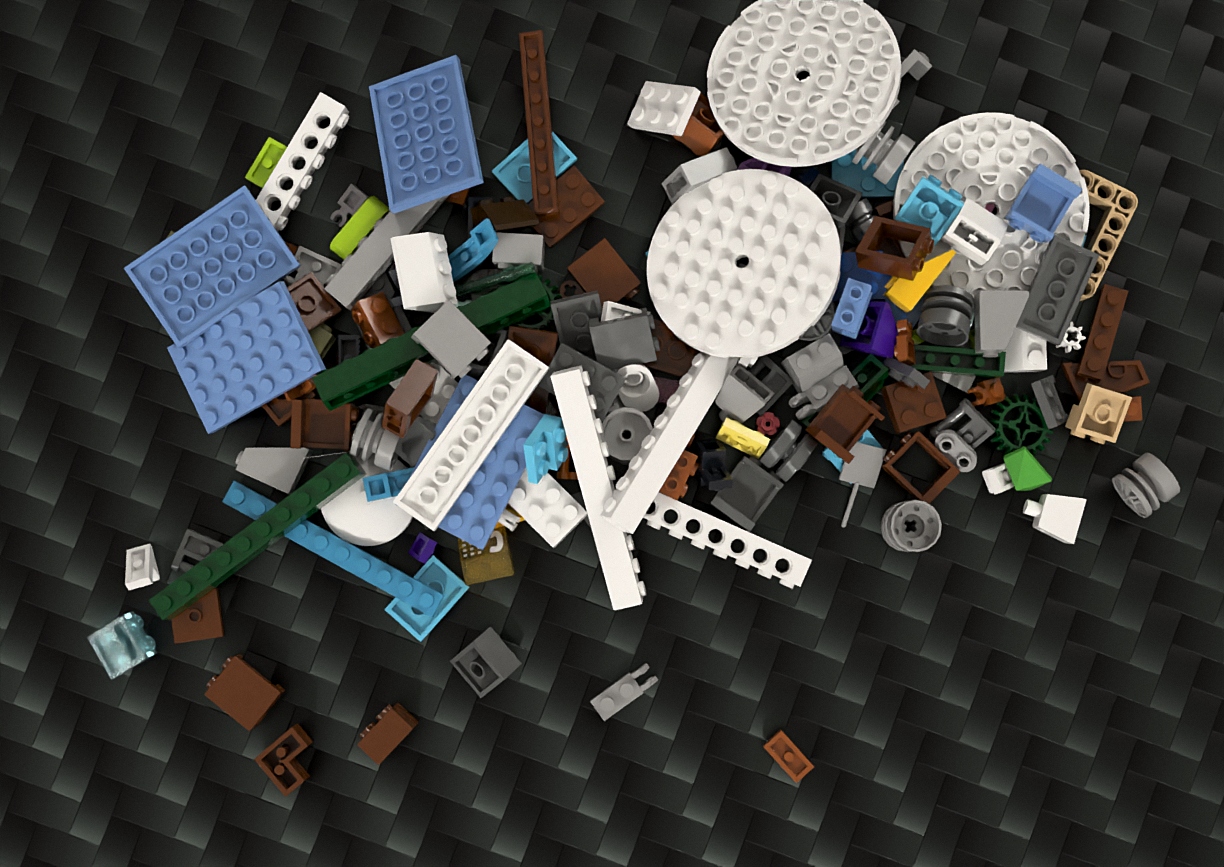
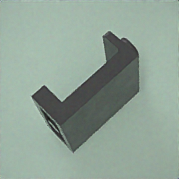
[589,308,660,370]
[709,456,784,532]

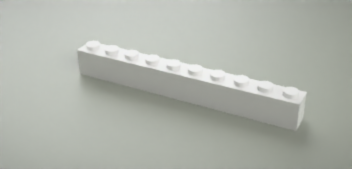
[600,351,740,534]
[551,365,646,610]

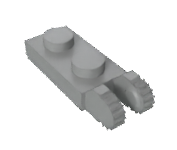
[789,365,859,420]
[590,663,658,721]

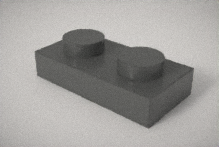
[883,357,930,389]

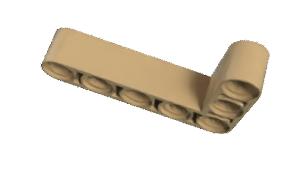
[1079,170,1138,301]

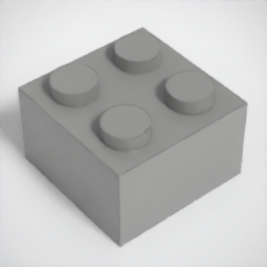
[492,232,545,275]

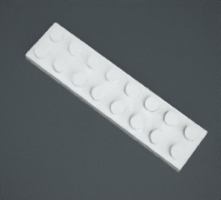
[393,339,549,531]

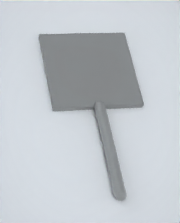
[839,442,887,528]

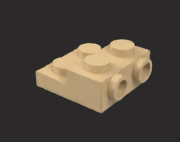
[1065,383,1132,444]

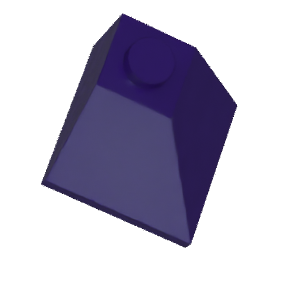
[839,301,899,358]

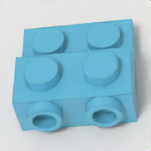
[894,175,964,246]
[523,414,568,484]

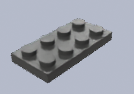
[1016,235,1099,345]

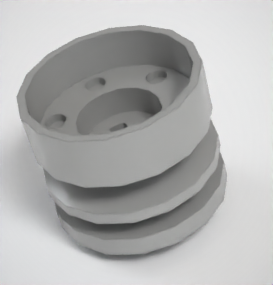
[852,121,916,185]
[350,408,400,471]
[1112,452,1180,518]
[881,500,942,552]

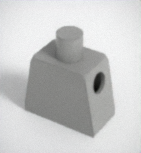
[715,364,775,423]

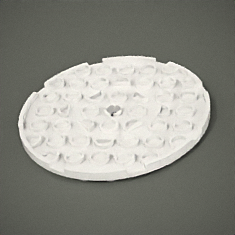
[707,0,902,167]
[893,113,1089,298]
[647,169,842,358]

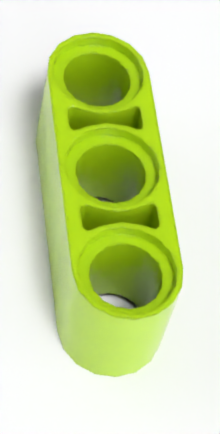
[330,196,390,260]

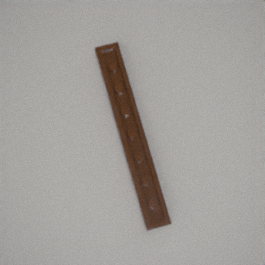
[519,30,559,217]

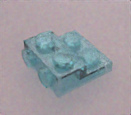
[88,611,157,680]

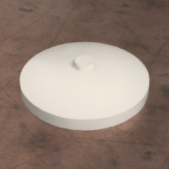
[321,450,413,546]

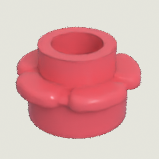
[756,412,780,436]

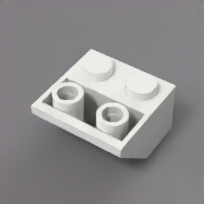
[940,198,1008,265]

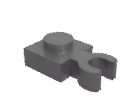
[330,184,370,228]

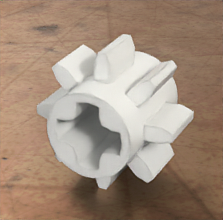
[1056,322,1086,353]

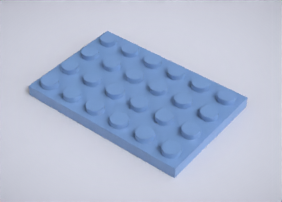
[369,55,484,214]
[124,185,301,349]
[167,281,326,434]
[395,375,544,550]

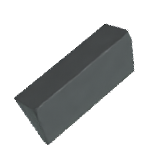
[394,416,436,467]

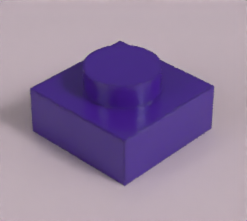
[408,532,437,564]

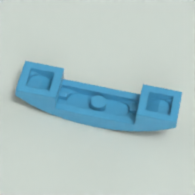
[448,218,499,282]
[363,467,414,502]

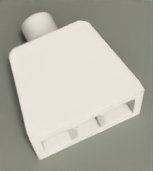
[1023,494,1087,544]

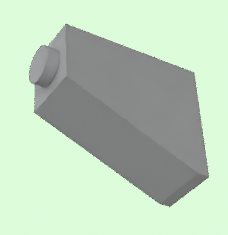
[661,147,737,204]
[974,291,1029,357]
[235,448,313,494]

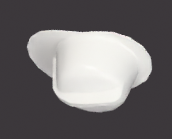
[617,364,659,412]

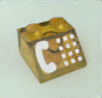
[458,527,515,585]

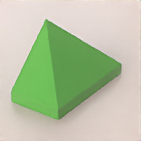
[1003,446,1052,491]

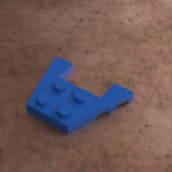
[832,251,908,324]

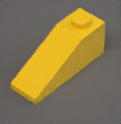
[883,249,956,313]

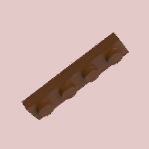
[1077,284,1128,382]

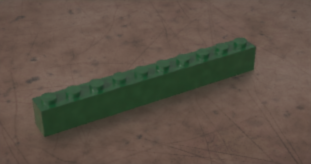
[312,272,551,412]
[149,453,366,620]

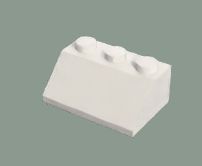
[390,232,457,313]
[1003,327,1047,373]

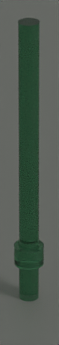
[403,262,535,313]

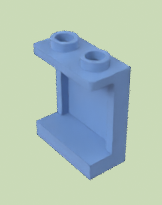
[1004,164,1082,243]
[831,278,873,340]

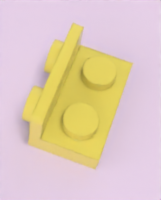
[716,417,770,459]

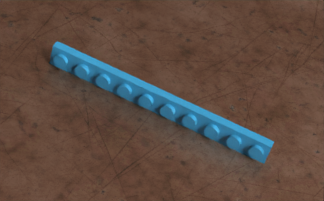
[222,481,445,617]

